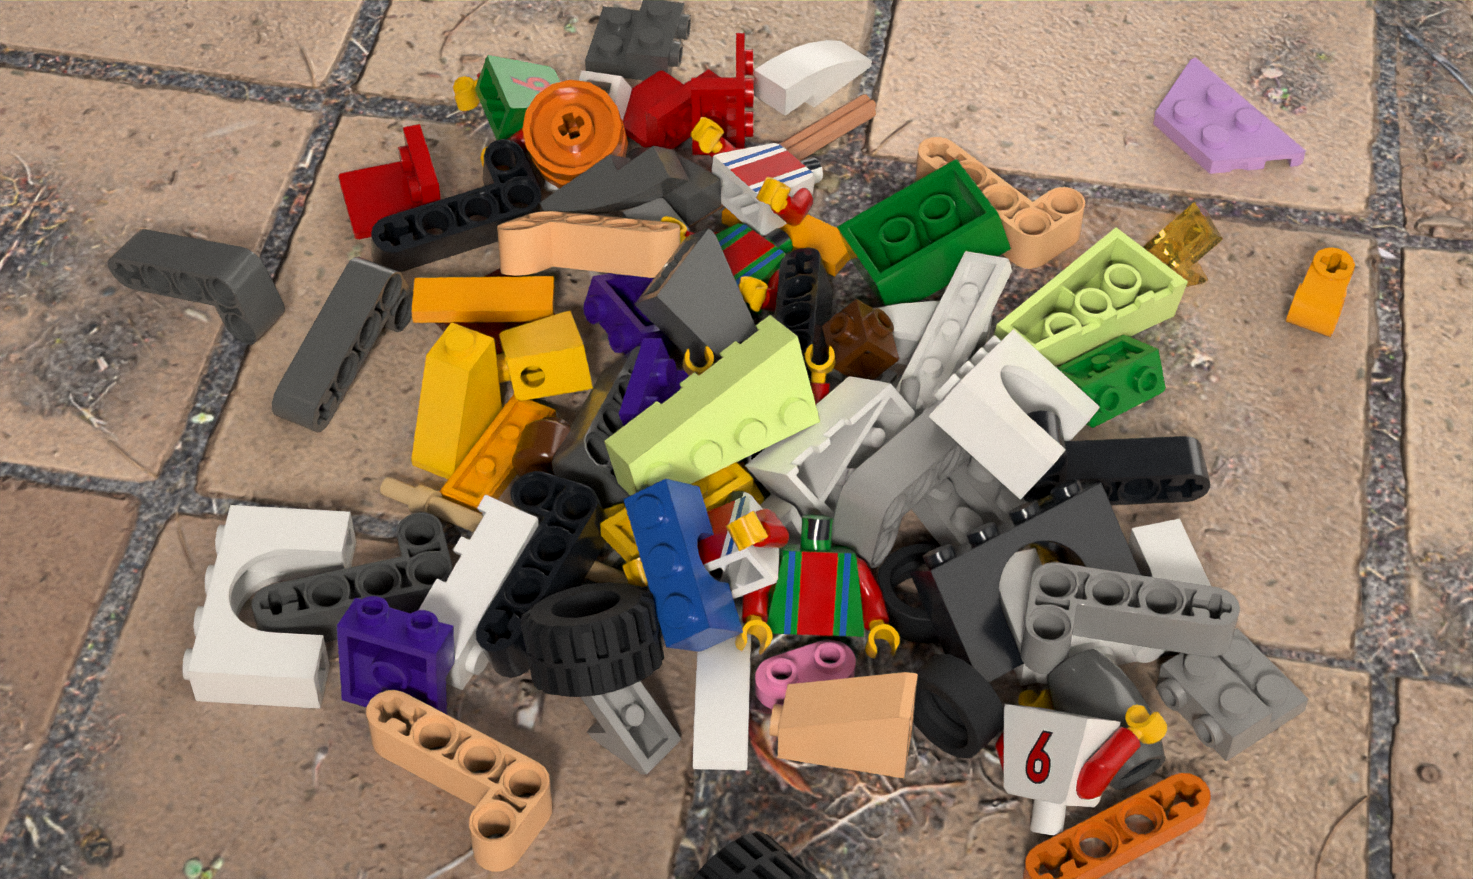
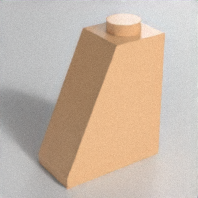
[769,672,918,778]

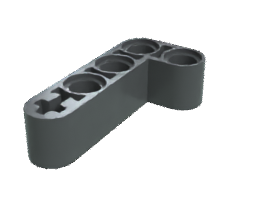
[108,229,285,345]
[272,256,413,433]
[552,346,641,509]
[252,512,453,642]

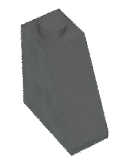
[634,228,758,368]

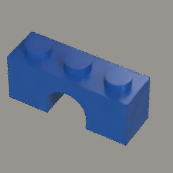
[623,479,743,652]

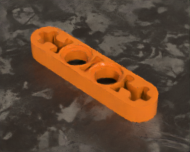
[1023,773,1211,879]

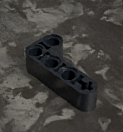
[371,139,541,272]
[738,247,833,381]
[1023,410,1210,505]
[476,471,608,678]

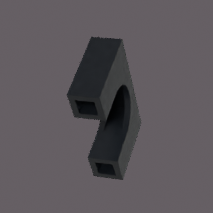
[909,479,1141,682]

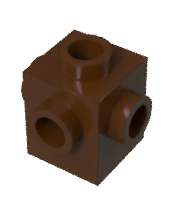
[822,299,900,380]

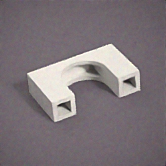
[929,329,1100,500]
[183,505,356,709]
[999,519,1211,686]

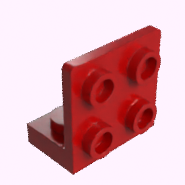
[691,33,754,155]
[623,69,720,149]
[338,124,441,240]

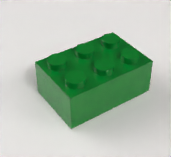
[837,159,1011,307]

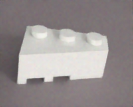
[745,376,916,518]
[418,495,539,690]

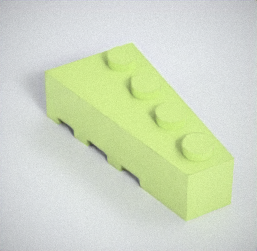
[993,227,1188,368]
[604,315,820,496]

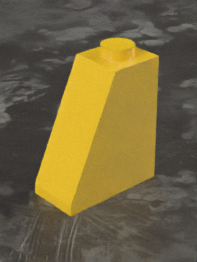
[411,322,502,479]

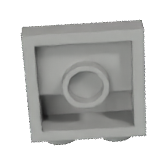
[912,456,1028,552]
[1156,628,1309,761]

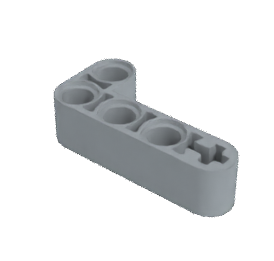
[831,400,972,568]
[1021,563,1240,674]

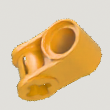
[1286,247,1355,338]

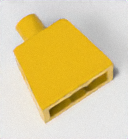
[496,311,593,401]

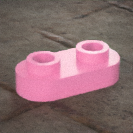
[755,640,856,709]

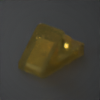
[1143,201,1223,287]

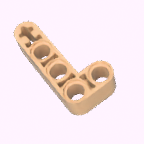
[915,137,1085,269]
[497,211,680,278]
[366,690,552,872]

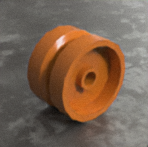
[522,79,628,189]

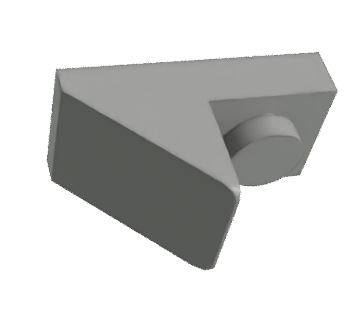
[581,681,682,774]

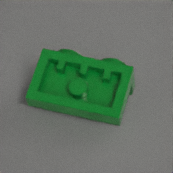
[1057,334,1166,428]

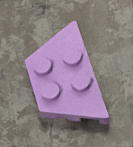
[1153,57,1306,174]

